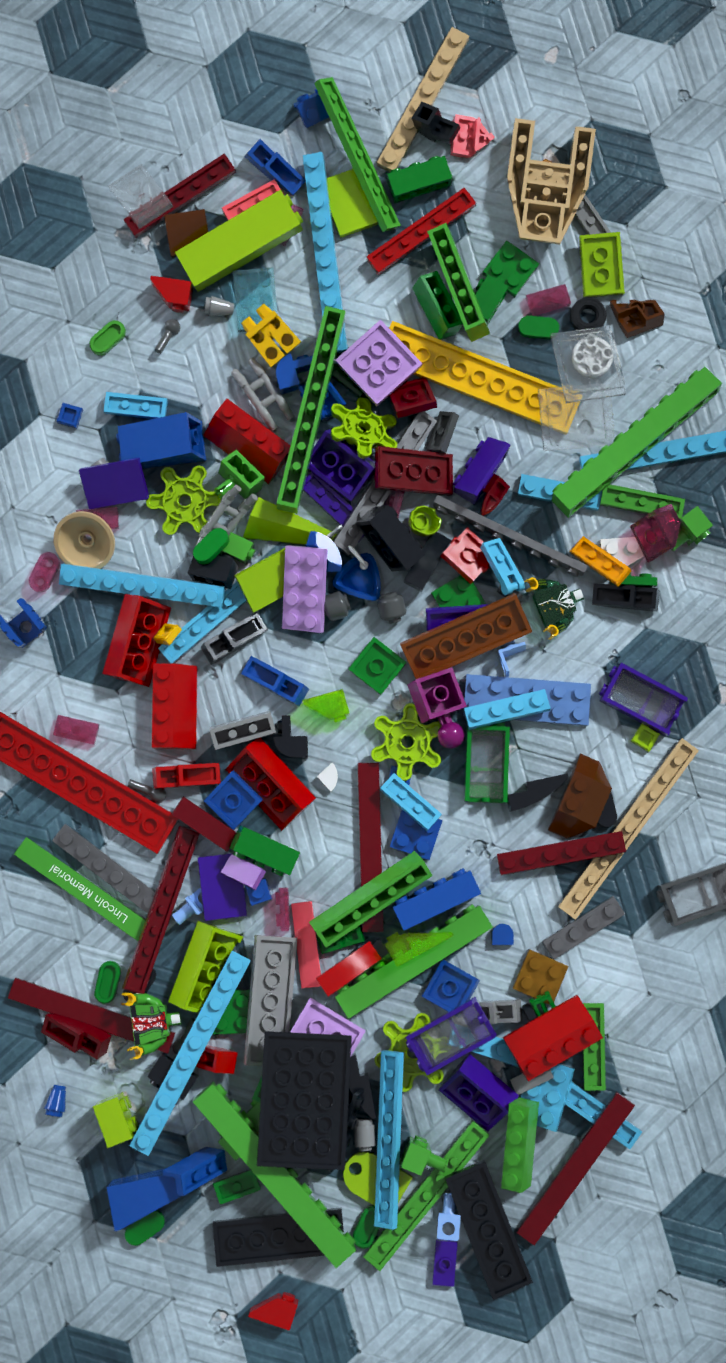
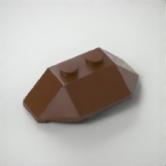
[548,753,612,839]

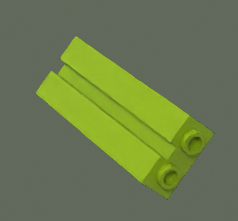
[175,189,303,292]

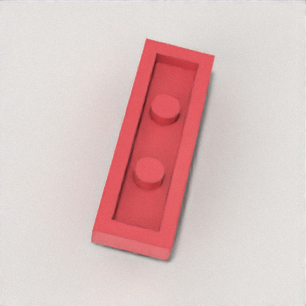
[222,179,284,220]

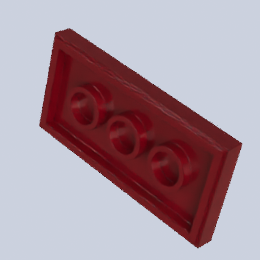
[375,446,453,496]

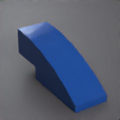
[244,139,306,196]
[241,656,309,707]

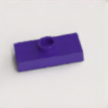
[432,1239,458,1287]

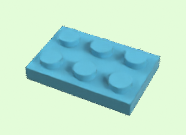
[521,1064,575,1132]

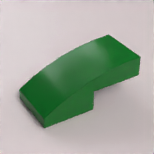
[316,925,365,954]

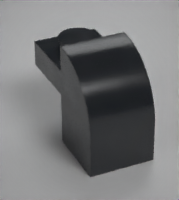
[412,101,461,145]
[274,715,308,759]

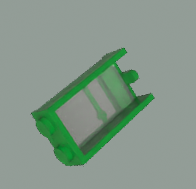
[464,723,510,803]

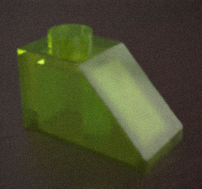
[302,689,350,723]

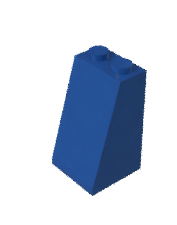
[116,412,206,469]
[107,1168,181,1231]

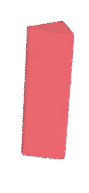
[291,901,321,988]

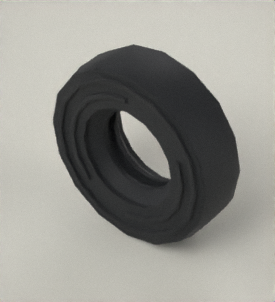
[570,297,607,335]

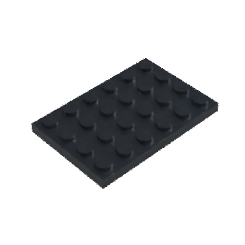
[257,1031,352,1170]

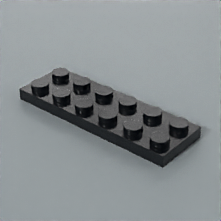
[444,1160,533,1300]
[213,1207,344,1267]

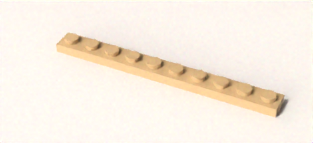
[558,738,699,920]

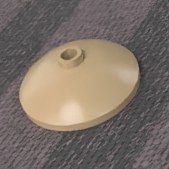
[53,511,115,569]

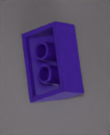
[308,429,375,501]
[453,437,511,505]
[439,1054,519,1132]

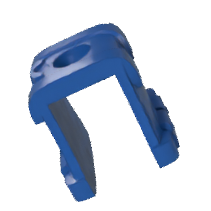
[0,598,47,648]

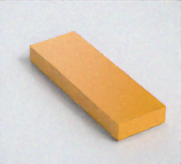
[570,536,632,587]

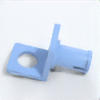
[498,640,526,677]
[172,888,204,925]
[437,1193,460,1241]

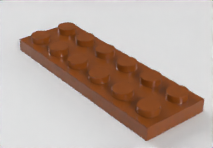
[400,593,532,679]

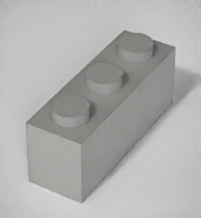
[209,710,276,750]

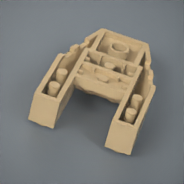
[507,118,596,244]

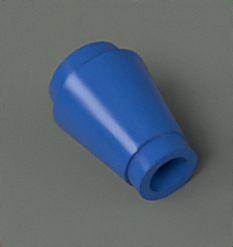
[44,1085,66,1118]

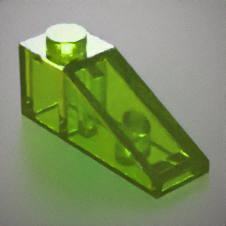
[384,931,454,967]

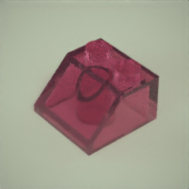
[630,504,681,563]

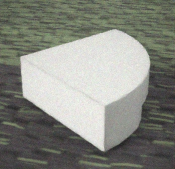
[317,763,338,792]

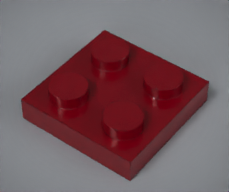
[389,378,437,418]

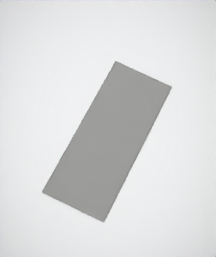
[510,1069,554,1095]

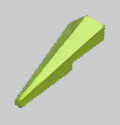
[243,497,337,545]

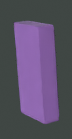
[221,854,266,890]

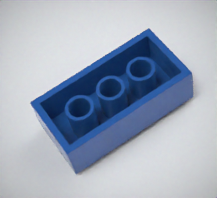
[392,868,481,931]

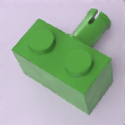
[214,450,265,499]
[666,506,713,551]
[400,1135,449,1176]

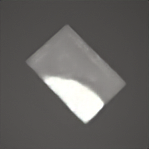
[108,164,173,229]

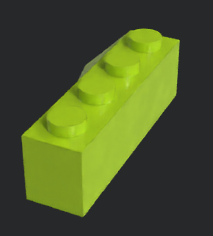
[168,921,243,1013]

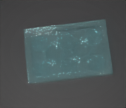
[233,267,278,332]

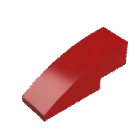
[152,763,221,789]
[316,941,382,996]

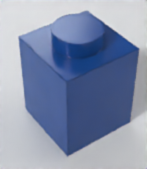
[245,879,273,906]

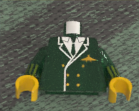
[524,577,584,640]

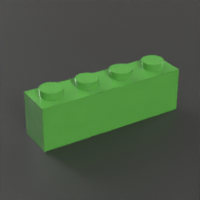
[501,1097,539,1193]

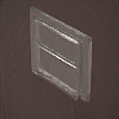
[550,326,626,403]
[538,384,615,451]

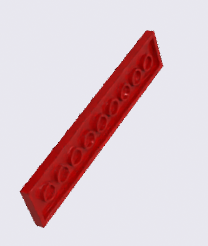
[0,712,179,854]

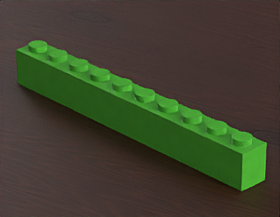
[276,306,346,514]
[552,367,722,518]
[193,1082,356,1268]

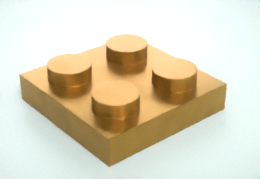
[513,949,569,1005]

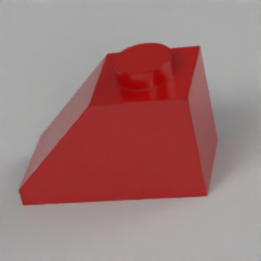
[150,276,193,313]
[196,1045,238,1074]
[248,1292,298,1331]

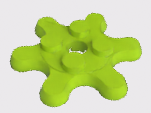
[331,398,398,459]
[146,465,221,535]
[371,703,441,781]
[374,1013,452,1092]

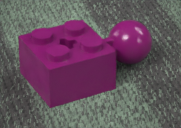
[407,667,467,749]

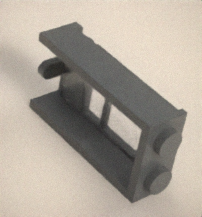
[656,862,726,926]

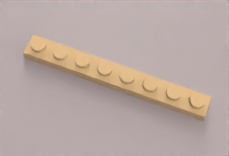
[377,27,469,172]

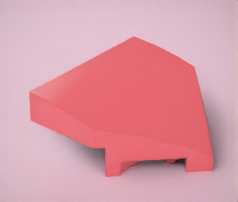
[450,114,495,158]

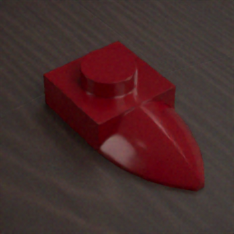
[481,474,510,516]

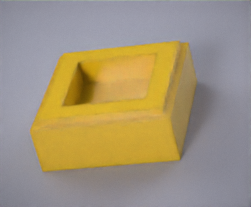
[153,623,182,645]

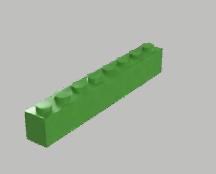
[335,904,493,1019]

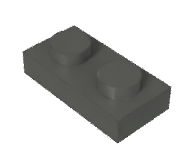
[427,411,459,454]

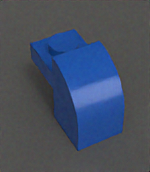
[276,353,313,395]

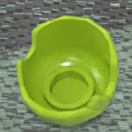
[408,505,442,537]

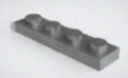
[542,896,625,959]

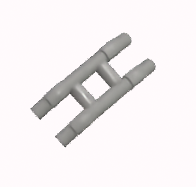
[231,358,294,431]
[195,485,258,556]

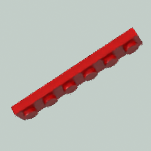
[366,187,476,275]

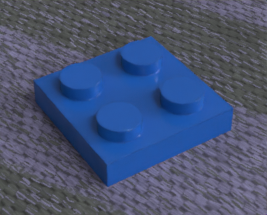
[204,770,263,830]
[390,810,443,860]
[422,959,480,1018]

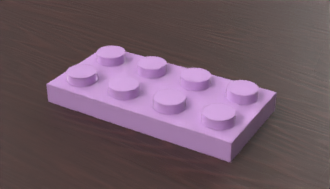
[282,545,327,633]

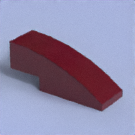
[171,796,236,852]
[41,1013,112,1059]

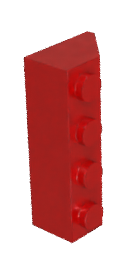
[203,398,291,485]
[102,594,171,687]
[152,663,197,749]
[225,737,316,831]
[503,995,603,1081]

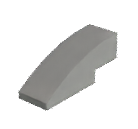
[453,999,522,1025]

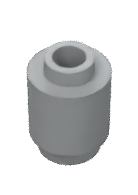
[353,1118,376,1151]

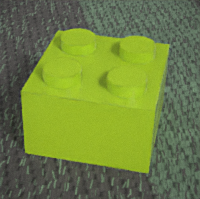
[93,1092,139,1148]

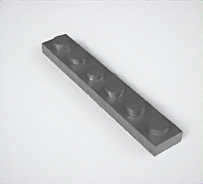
[52,824,156,913]

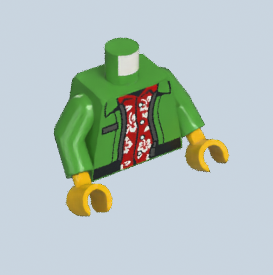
[121,993,181,1060]

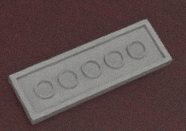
[243,935,297,1066]

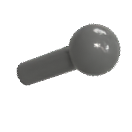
[155,319,181,354]
[127,779,166,803]
[172,1018,196,1055]

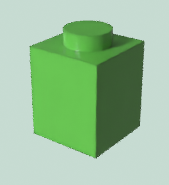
[222,532,256,564]

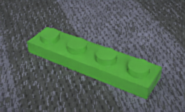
[600,484,685,520]
[583,1003,606,1090]

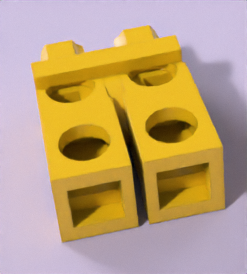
[241,304,302,367]

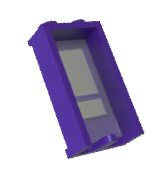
[599,663,688,737]
[406,997,497,1075]

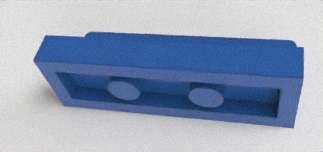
[163,1147,227,1196]

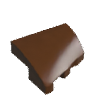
[164,209,208,258]
[610,300,665,338]

